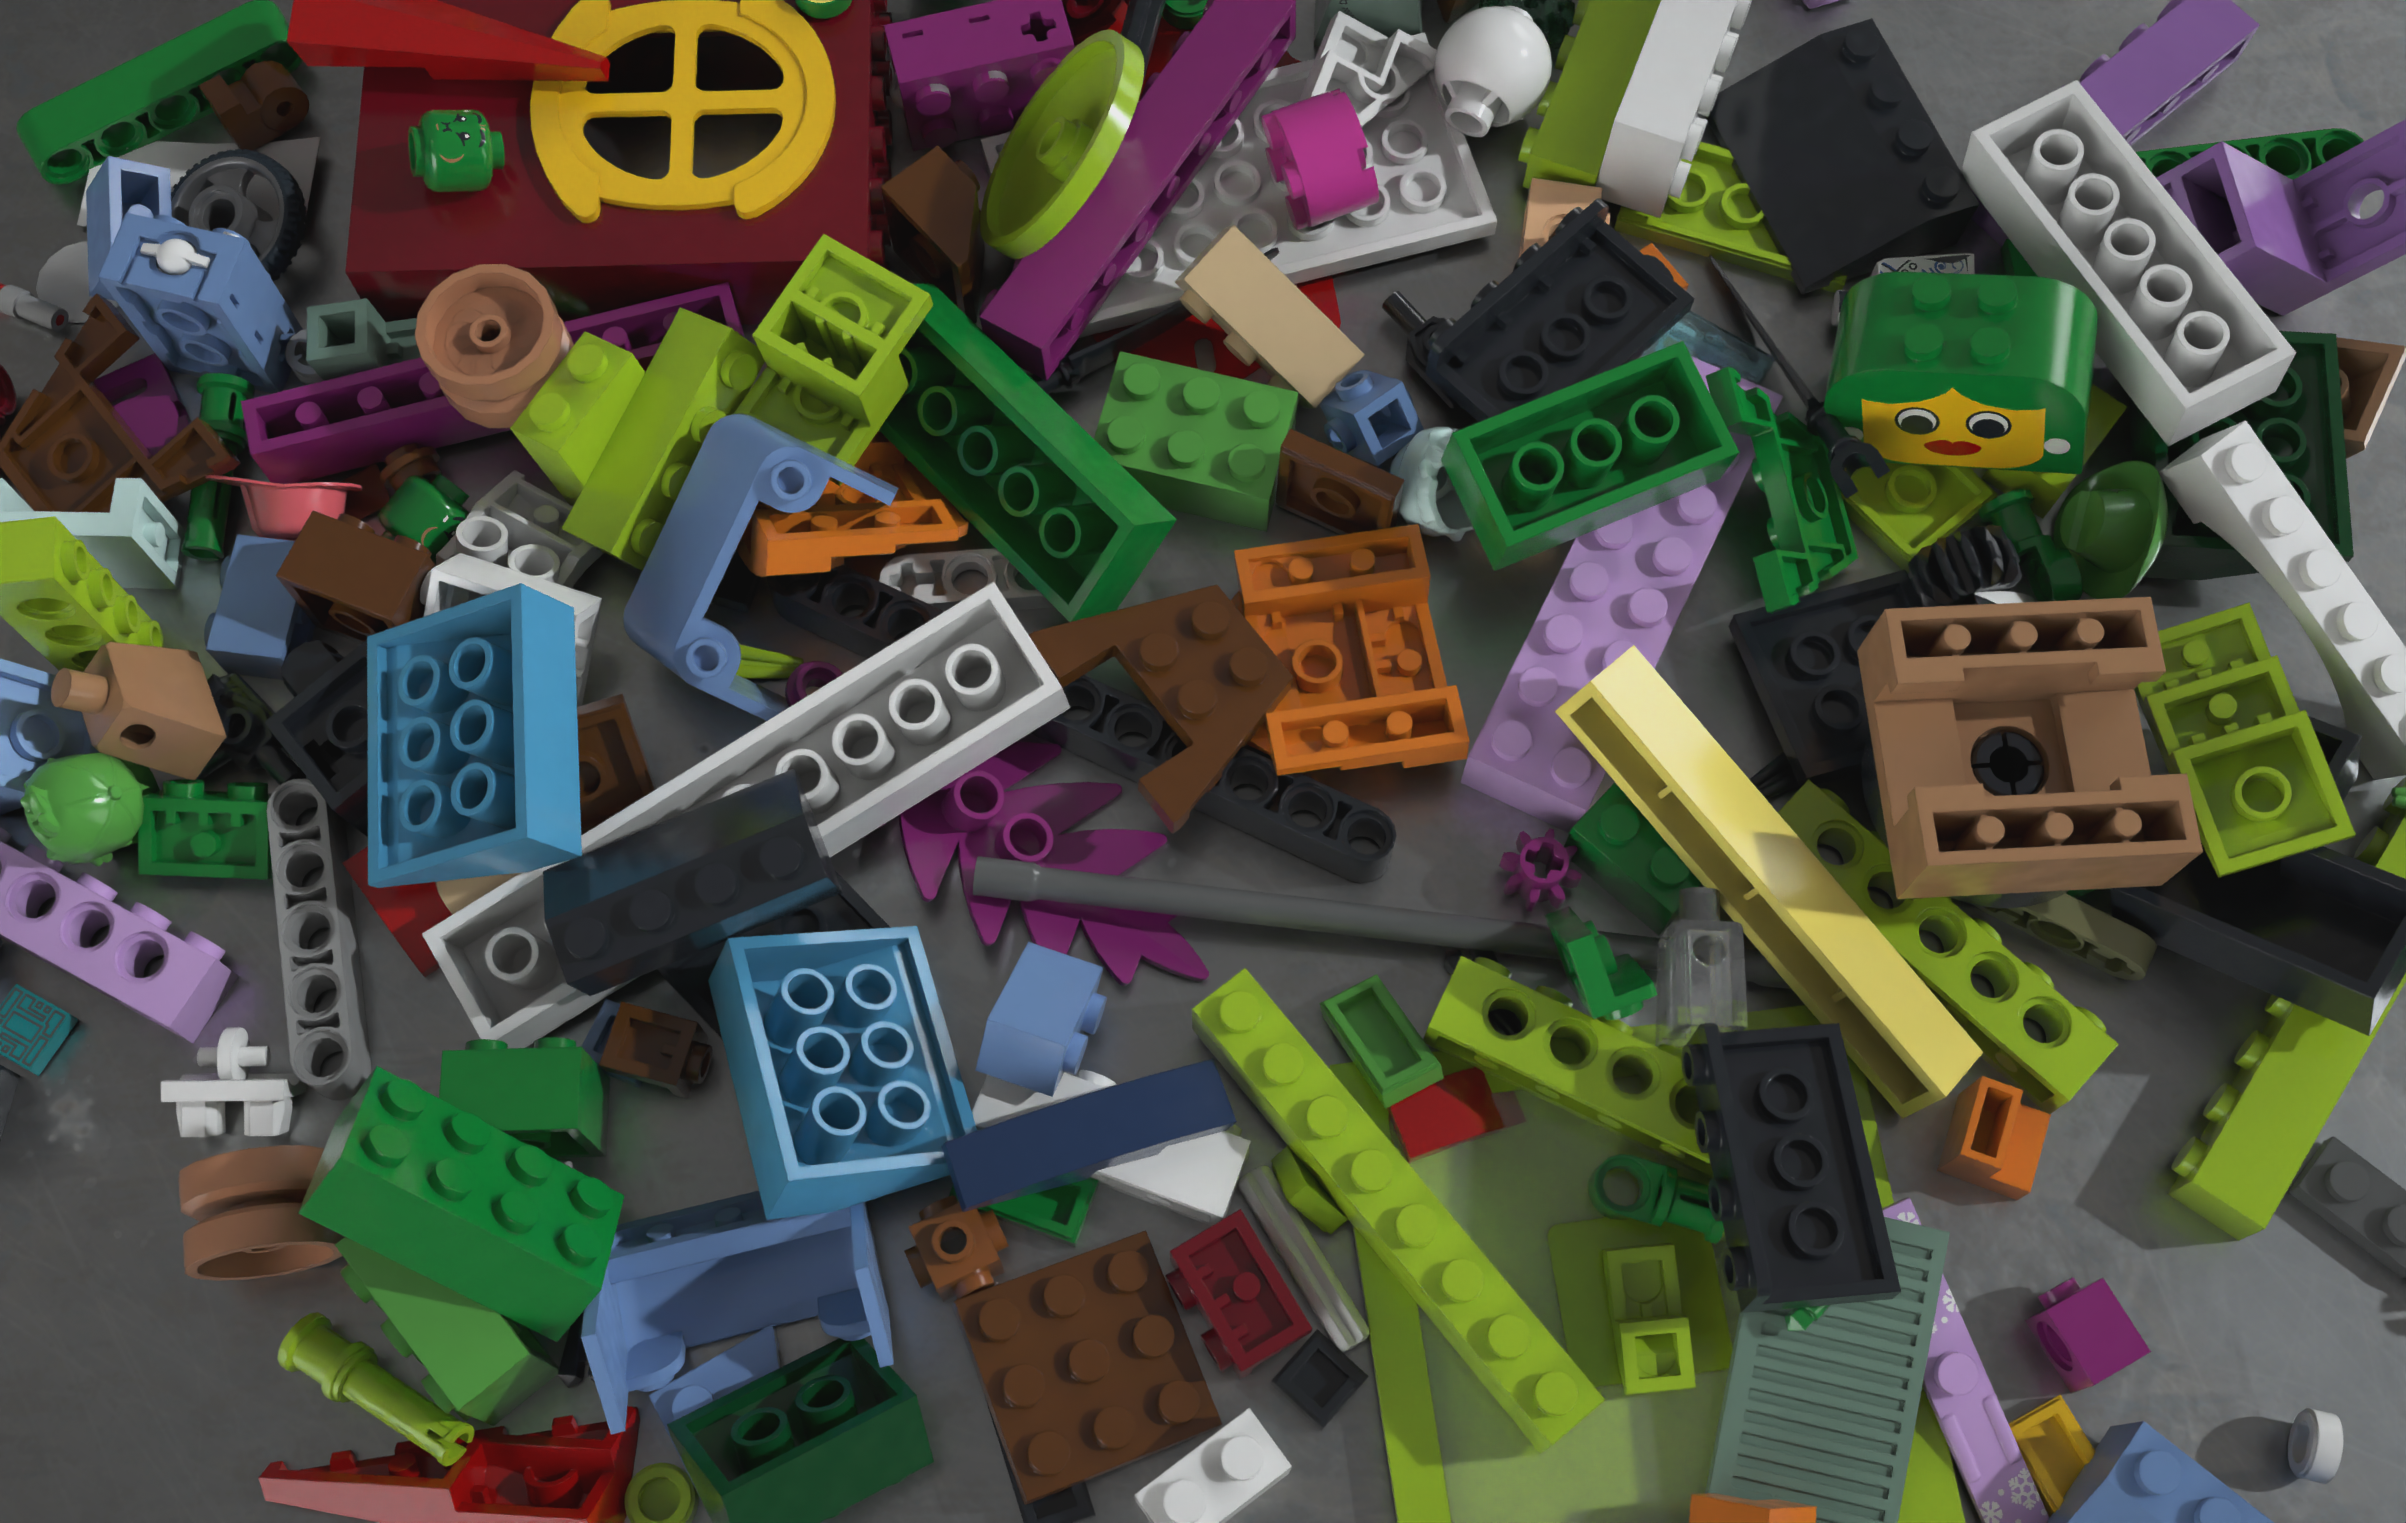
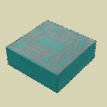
[0,984,79,1076]

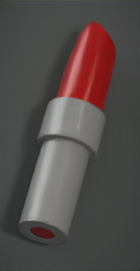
[0,283,69,331]

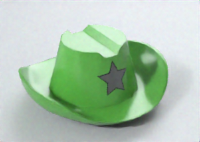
[2053,460,2168,599]

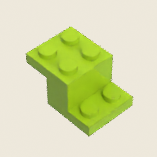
[734,234,933,486]

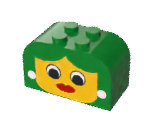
[1824,272,2098,474]

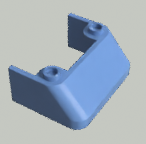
[623,414,898,721]
[581,1191,894,1435]

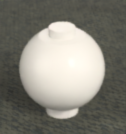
[1434,6,1552,137]

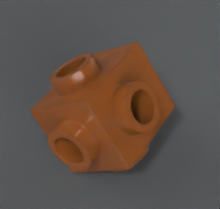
[904,1196,1009,1302]

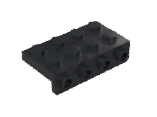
[1425,198,1695,422]
[1681,1023,1901,1313]

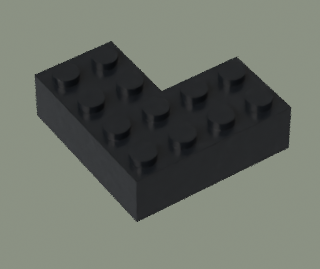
[2111,716,2406,1036]

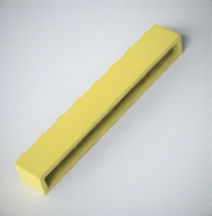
[1555,645,1983,1119]

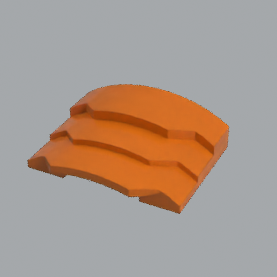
[736,431,969,577]
[1230,524,1470,776]

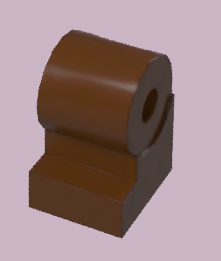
[198,61,310,151]

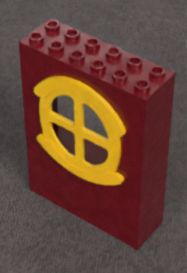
[345,0,893,325]

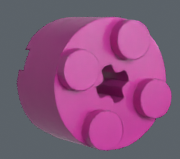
[1261,88,1379,230]

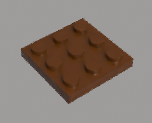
[952,1230,1222,1505]

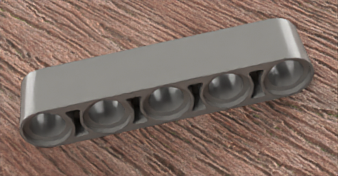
[267,779,371,1100]

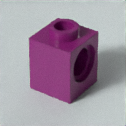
[2025,1277,2151,1394]

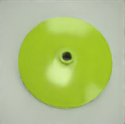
[980,29,1144,259]

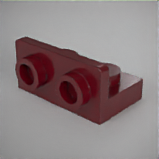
[1165,1209,1313,1380]

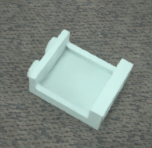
[0,478,185,589]

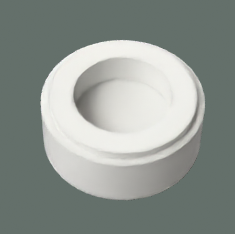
[2288,1408,2344,1484]

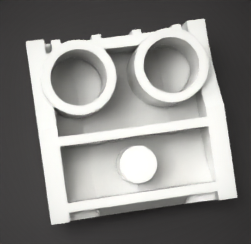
[436,470,604,602]

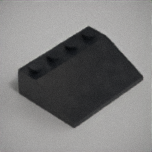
[1705,18,1979,294]

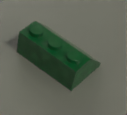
[667,1338,934,1523]

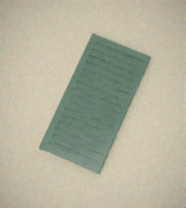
[1705,1217,1950,1523]

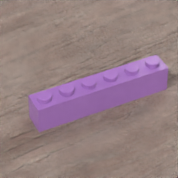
[1971,0,2260,247]

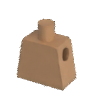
[51,642,227,780]

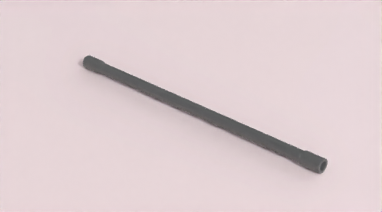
[973,856,1791,989]

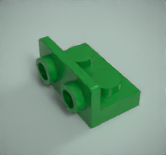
[138,779,273,880]
[1544,906,1657,1020]

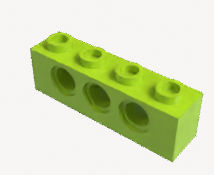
[0,516,164,672]

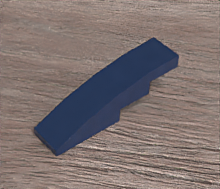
[941,1058,1237,1212]

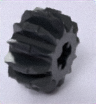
[1908,525,2023,607]

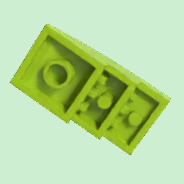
[2134,602,2356,878]

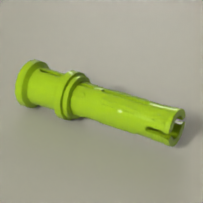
[277,1312,475,1467]

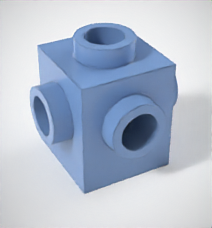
[1319,370,1424,466]

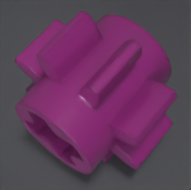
[1499,828,1582,912]

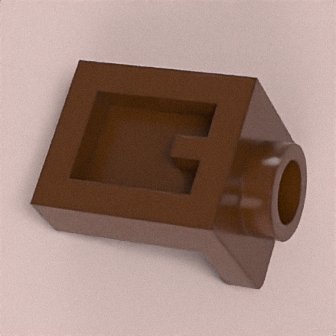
[599,1001,713,1099]

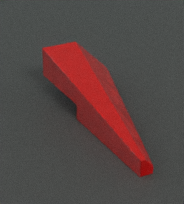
[287,0,610,81]
[258,1406,640,1523]

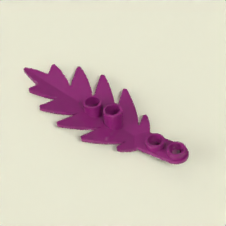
[785,661,1209,986]

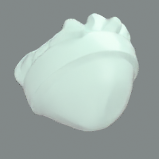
[1390,426,1474,541]

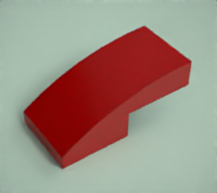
[342,846,453,977]
[1387,1067,1527,1164]

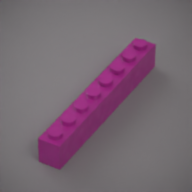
[979,0,1296,381]
[241,282,745,484]

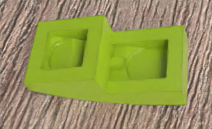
[1602,1243,1696,1395]

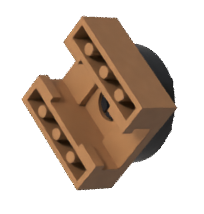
[1857,597,2203,908]

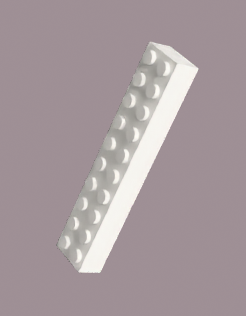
[422,581,1070,1049]

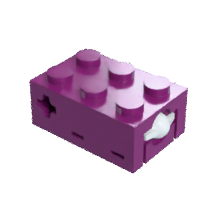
[884,0,1074,151]

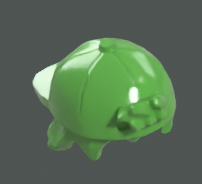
[20,753,160,867]

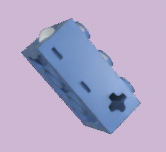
[98,213,303,394]

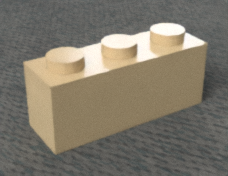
[1174,225,1365,408]

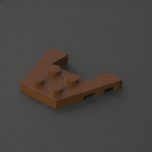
[0,294,241,513]
[1029,584,1293,834]

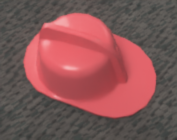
[205,475,362,541]

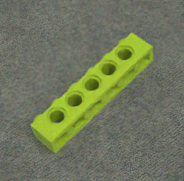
[1778,780,2119,1114]
[1423,956,1713,1179]

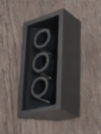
[543,769,843,997]

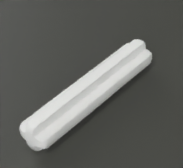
[1239,1165,1370,1352]

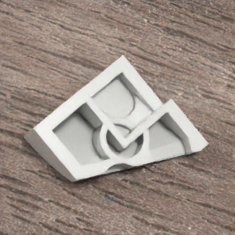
[1298,11,1437,127]

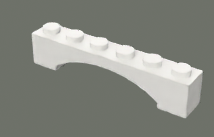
[2159,421,2406,780]

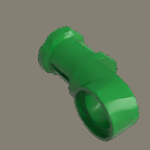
[1978,489,2083,602]
[1588,1154,1724,1244]

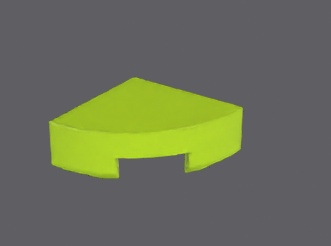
[1271,1145,1348,1234]

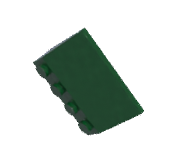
[2129,331,2354,580]

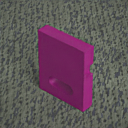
[94,353,191,456]

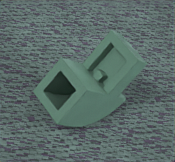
[306,298,421,381]

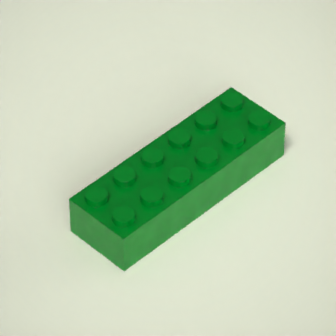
[879,283,1177,622]

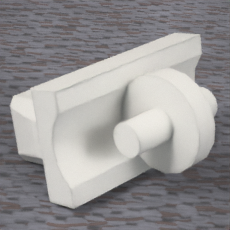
[161,1027,306,1137]

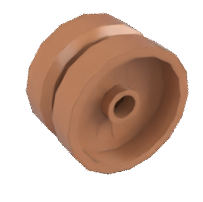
[415,264,574,428]
[178,1145,345,1281]

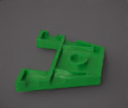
[1706,367,1859,613]

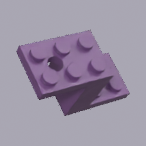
[2156,119,2406,316]

